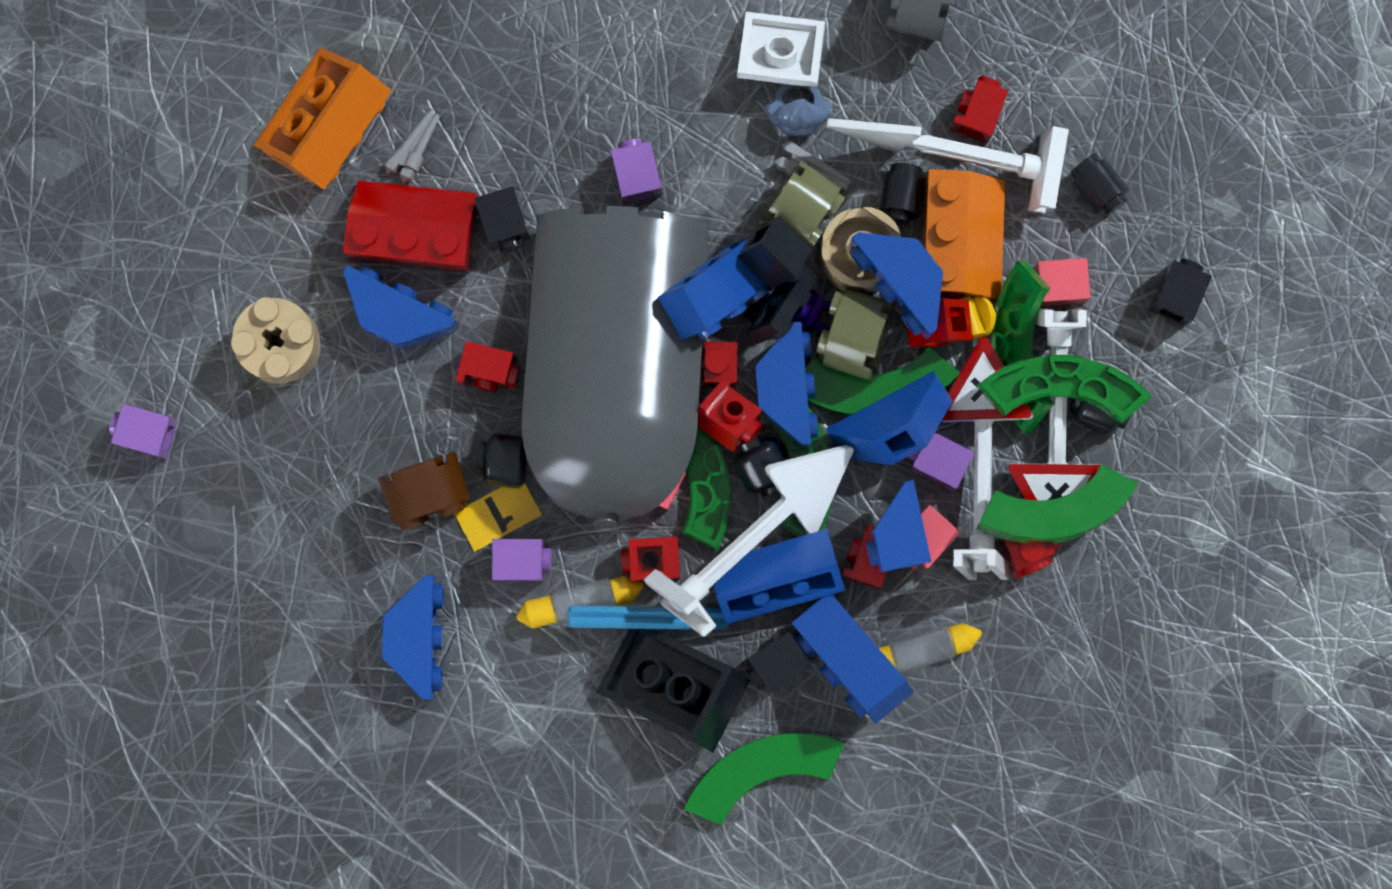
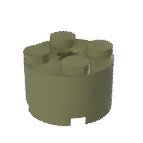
[755,160,845,248]
[817,288,895,381]

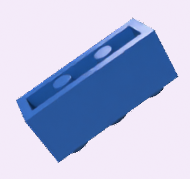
[657,235,771,339]
[714,529,845,625]
[792,594,914,724]

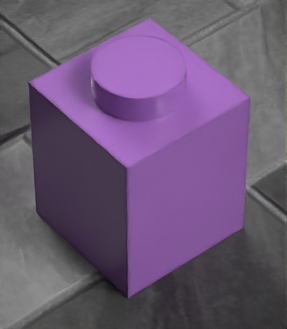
[611,138,662,205]
[109,404,178,459]
[907,433,975,492]
[492,539,552,582]

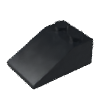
[596,629,751,753]

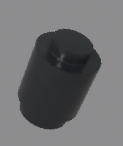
[1071,153,1129,215]
[879,163,925,225]

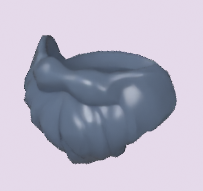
[765,84,832,136]

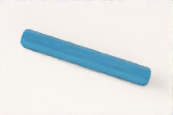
[567,605,728,630]

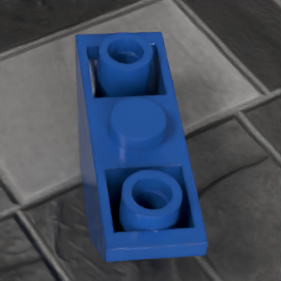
[849,232,943,340]
[343,264,459,350]
[755,322,818,449]
[826,371,952,466]
[382,575,444,700]

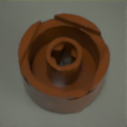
[377,451,471,531]

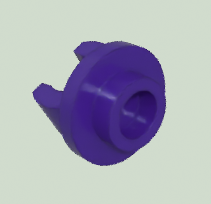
[793,290,831,331]

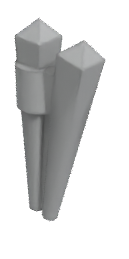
[385,110,440,183]
[774,141,851,191]

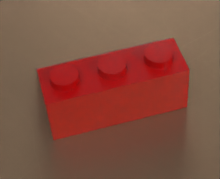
[343,180,478,273]

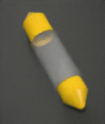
[516,576,644,629]
[879,623,982,673]

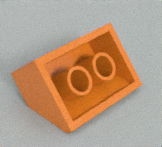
[253,47,392,190]
[922,169,1005,301]

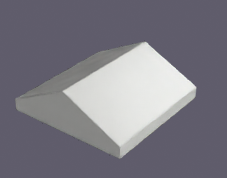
[737,12,825,88]

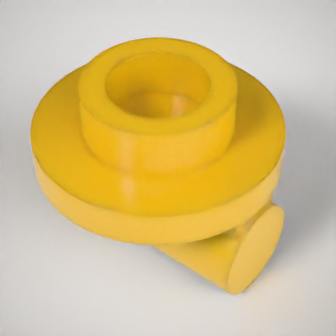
[960,296,996,339]

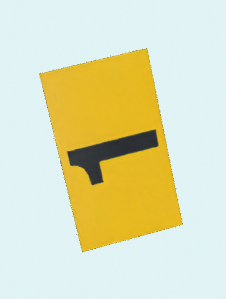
[454,483,542,552]

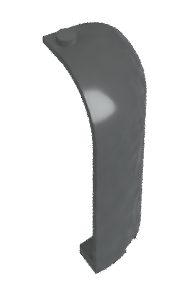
[521,206,709,527]

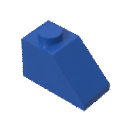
[866,480,931,573]

